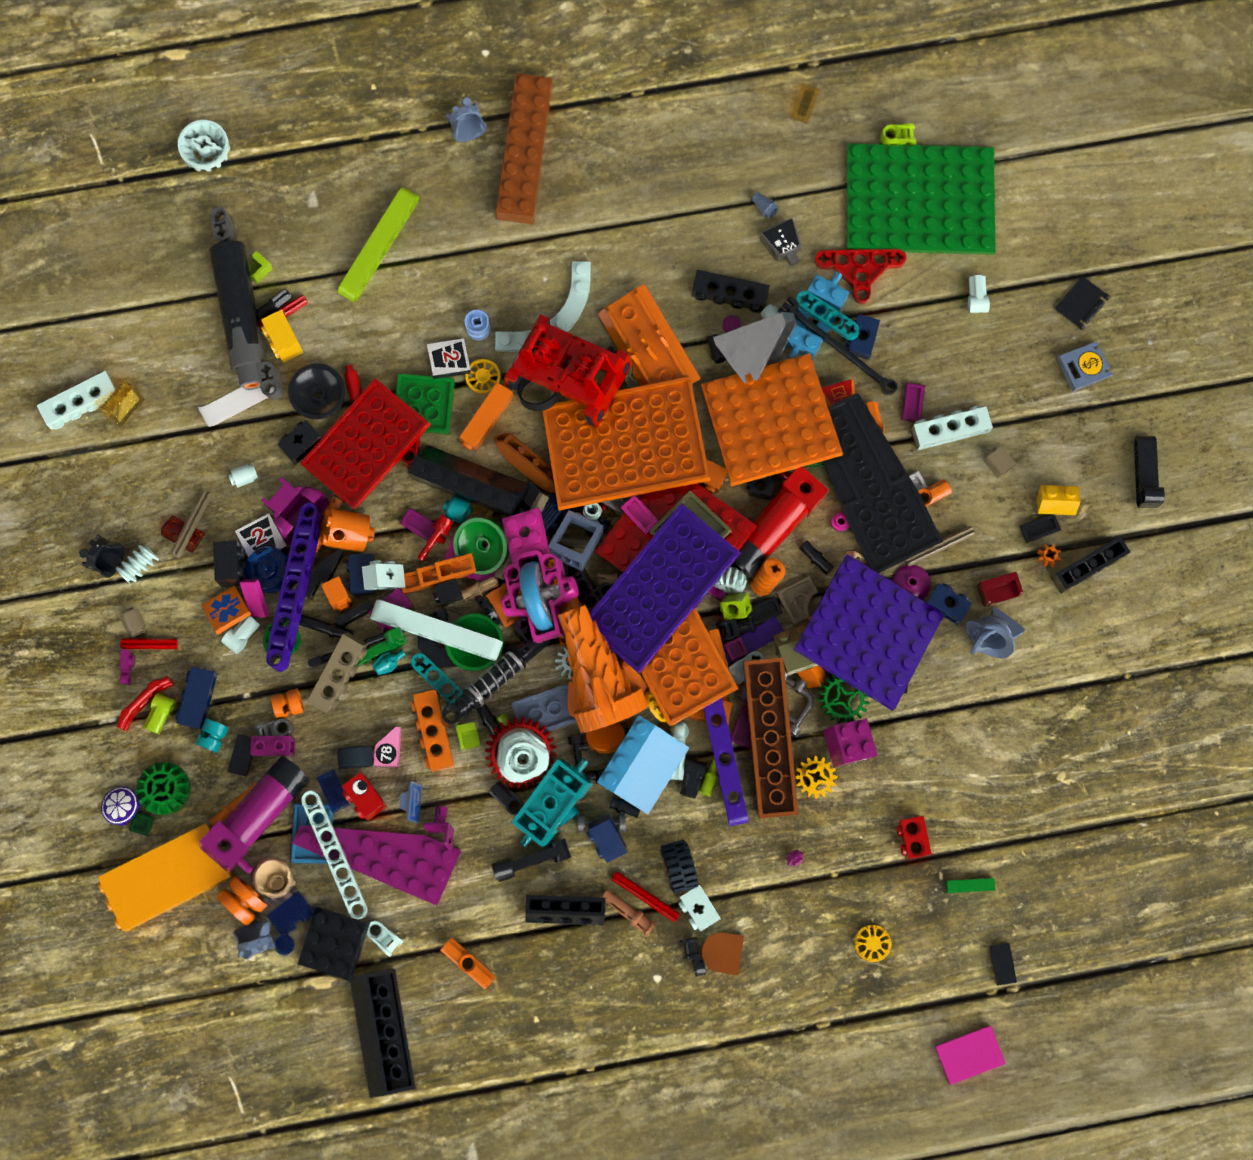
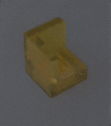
[467,505,494,520]

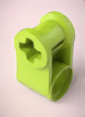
[879,123,916,145]

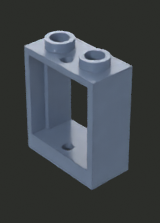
[548,510,603,571]

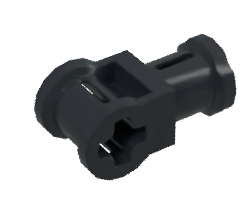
[716,615,756,642]

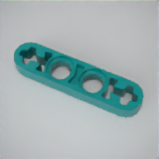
[796,291,859,340]
[411,653,463,704]

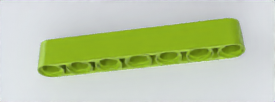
[337,187,420,303]

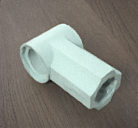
[968,275,990,313]
[221,616,260,654]

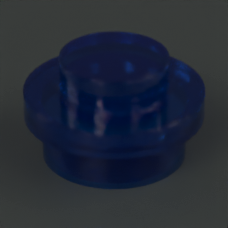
[275,935,295,955]

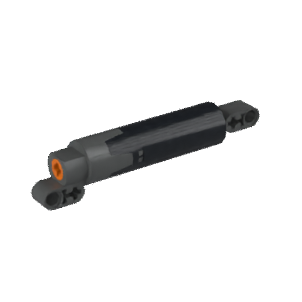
[209,207,283,400]

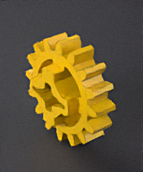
[795,756,837,799]

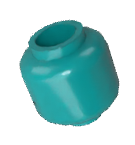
[443,496,472,524]

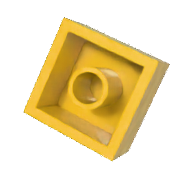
[261,310,303,363]

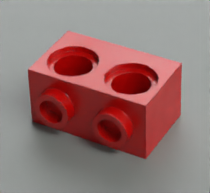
[896,816,932,860]

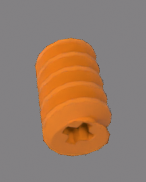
[750,558,785,596]

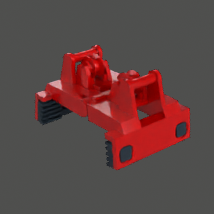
[505,314,632,428]

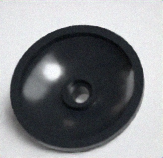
[288,364,346,419]

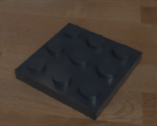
[298,907,370,981]

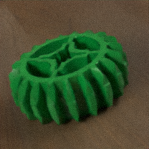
[818,674,870,724]

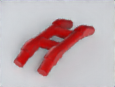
[116,676,174,732]

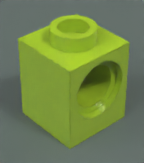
[720,592,752,620]

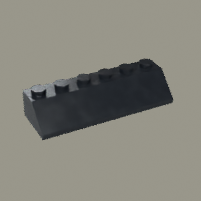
[408,445,530,517]
[350,969,416,1098]

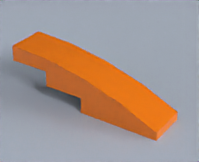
[402,553,477,595]

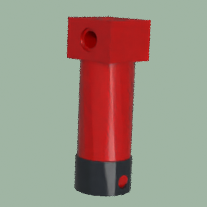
[731,467,829,578]

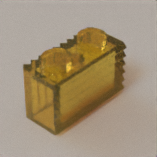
[100,381,145,427]

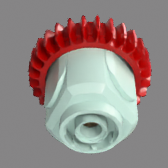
[485,716,557,789]

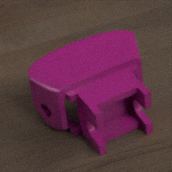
[261,477,329,545]

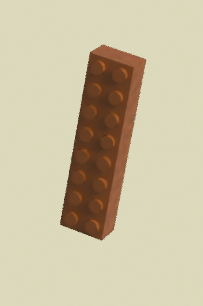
[496,73,553,225]
[743,658,799,818]

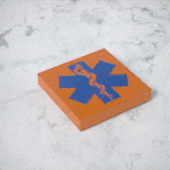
[201,585,251,635]

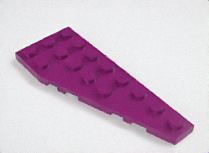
[292,825,461,906]

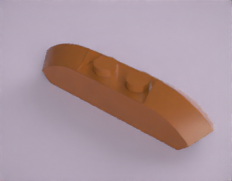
[493,433,556,494]

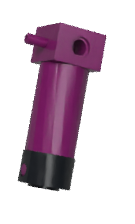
[199,756,310,874]

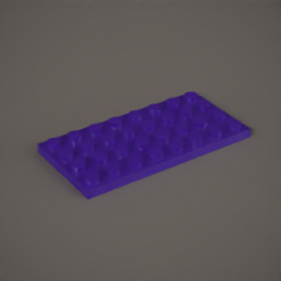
[590,503,741,673]

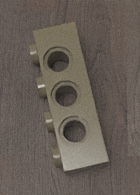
[307,632,368,713]

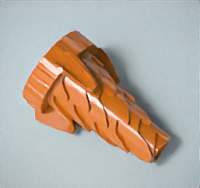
[557,605,648,732]

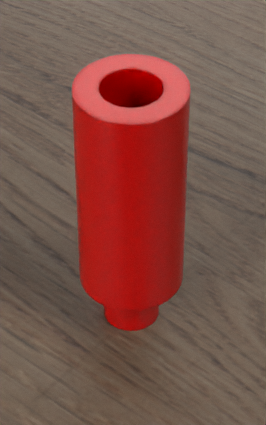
[344,365,362,403]

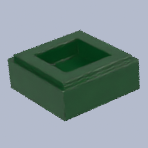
[129,813,155,837]

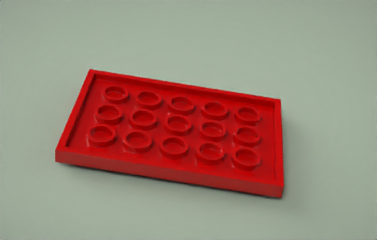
[300,378,431,510]

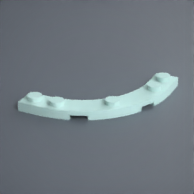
[495,261,591,352]

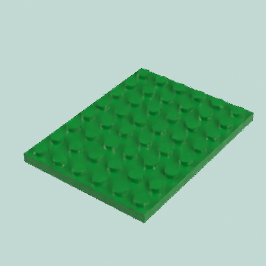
[847,144,996,255]

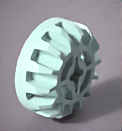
[178,120,230,172]

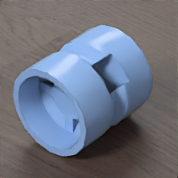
[465,310,490,341]

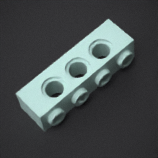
[37,371,119,430]
[911,405,993,450]

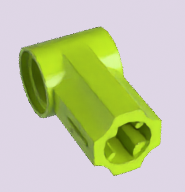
[143,693,176,734]

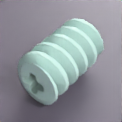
[116,545,159,586]

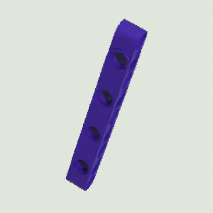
[266,503,323,672]
[704,698,749,827]

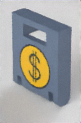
[1057,341,1113,392]

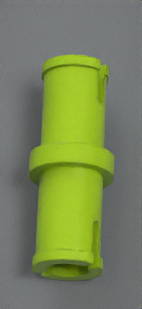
[699,756,724,797]

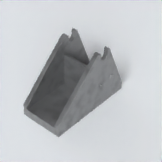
[713,312,797,383]

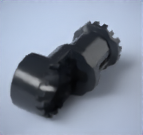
[680,937,706,977]

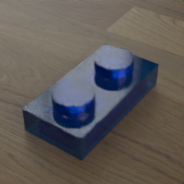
[316,769,351,813]

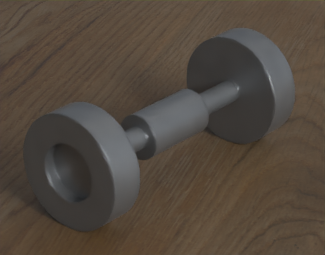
[578,813,626,833]

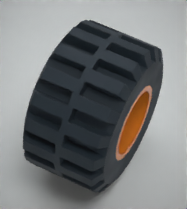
[660,839,698,894]

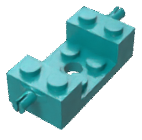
[511,758,593,847]

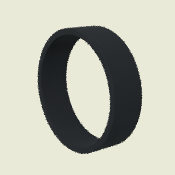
[517,378,560,411]

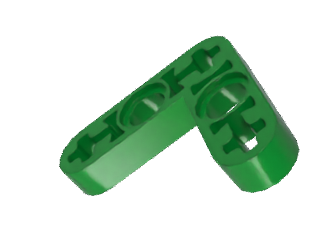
[356,627,408,667]

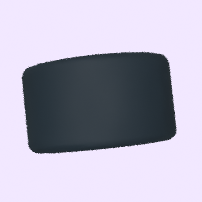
[337,746,373,769]

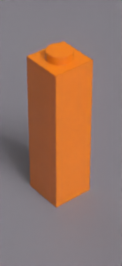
[459,382,514,452]

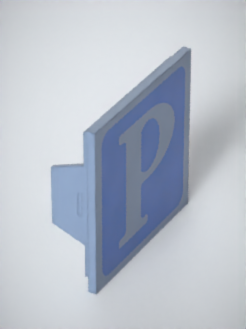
[399,781,422,824]

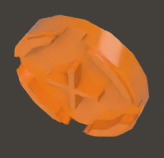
[586,722,625,754]

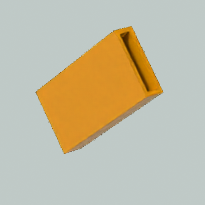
[98,823,234,931]

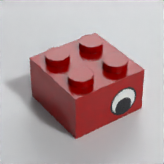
[342,772,388,821]

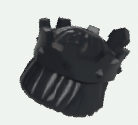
[79,534,124,578]

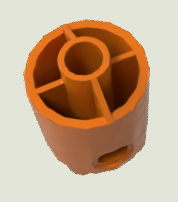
[320,508,375,552]

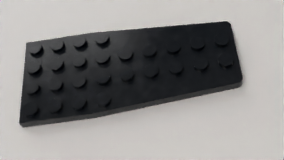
[824,393,943,573]

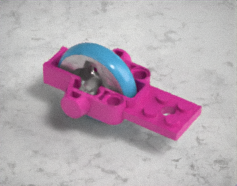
[501,508,578,643]

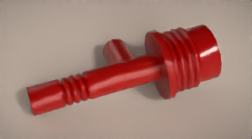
[417,514,454,561]

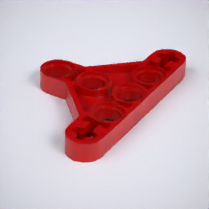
[815,249,906,304]

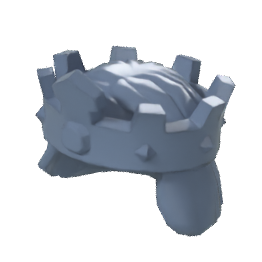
[446,97,487,142]
[233,921,275,960]

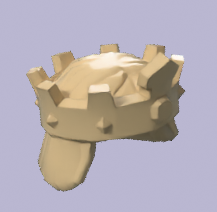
[252,858,296,901]

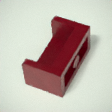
[977,571,1024,607]

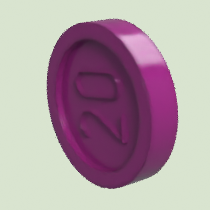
[722,316,741,333]

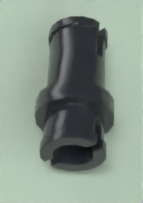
[609,797,640,818]

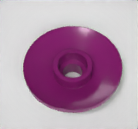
[892,565,931,600]

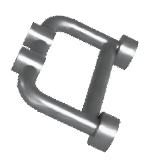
[736,669,814,738]

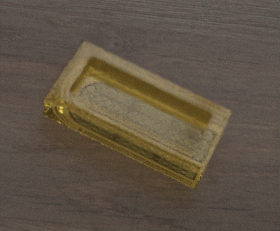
[790,84,820,124]

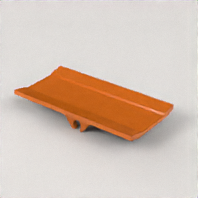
[598,284,701,386]

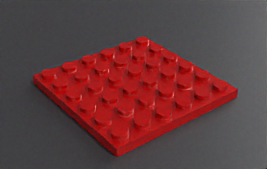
[595,483,757,608]

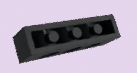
[691,270,770,313]
[1051,536,1131,594]
[525,895,606,925]

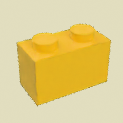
[1036,485,1081,515]

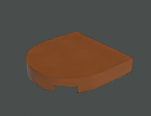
[702,932,744,975]

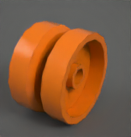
[216,876,268,926]

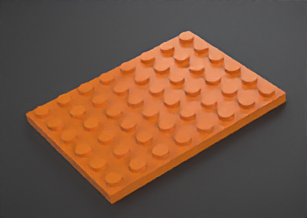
[543,376,710,510]

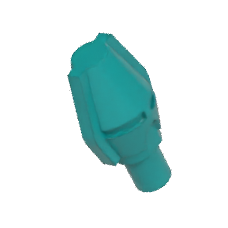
[372,650,406,675]

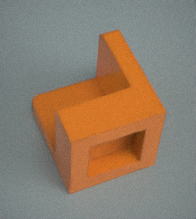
[797,665,830,688]

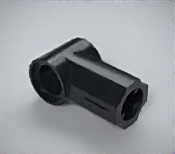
[679,758,707,799]
[489,780,525,816]

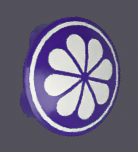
[101,787,141,826]

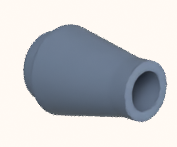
[751,192,779,219]

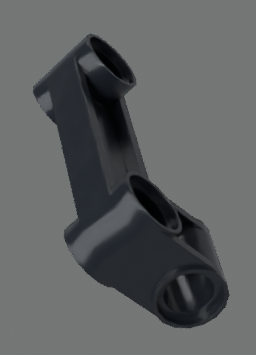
[491,839,571,882]

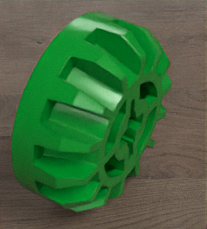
[135,761,191,815]

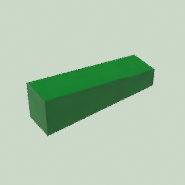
[944,878,995,894]

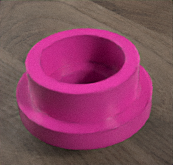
[831,513,849,532]

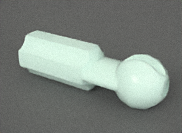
[670,722,689,781]

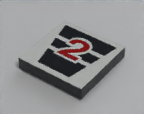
[427,338,471,379]
[235,513,287,565]

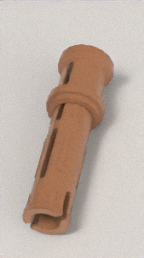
[601,889,656,937]

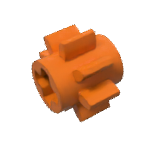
[1037,544,1061,568]

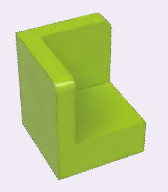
[249,251,273,285]
[456,722,480,751]

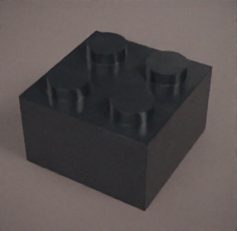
[213,540,247,587]

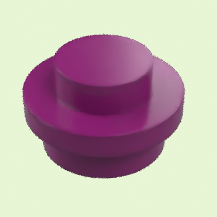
[786,849,804,867]

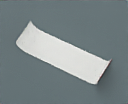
[198,386,275,427]

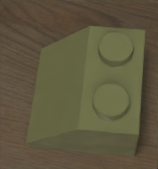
[773,625,818,675]

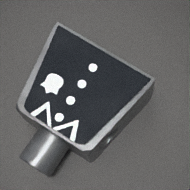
[760,218,802,266]

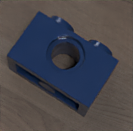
[845,314,880,360]
[926,583,972,625]

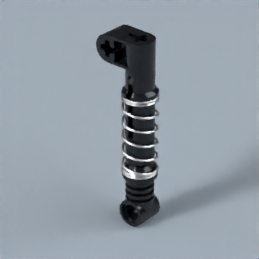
[441,617,551,728]

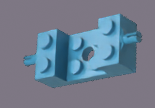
[785,271,849,361]

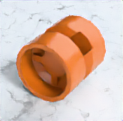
[271,688,304,720]

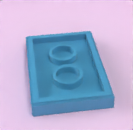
[291,804,334,864]

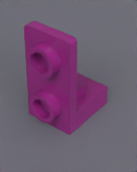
[251,736,295,758]

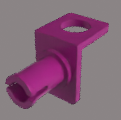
[424,806,454,850]

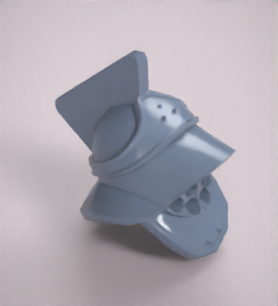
[966,607,1025,659]

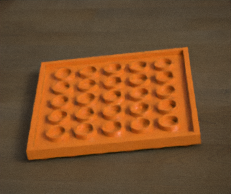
[701,354,843,487]

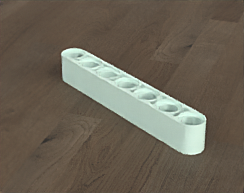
[370,600,503,661]
[301,791,368,919]

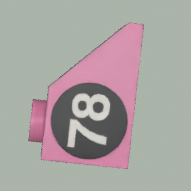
[372,727,402,768]

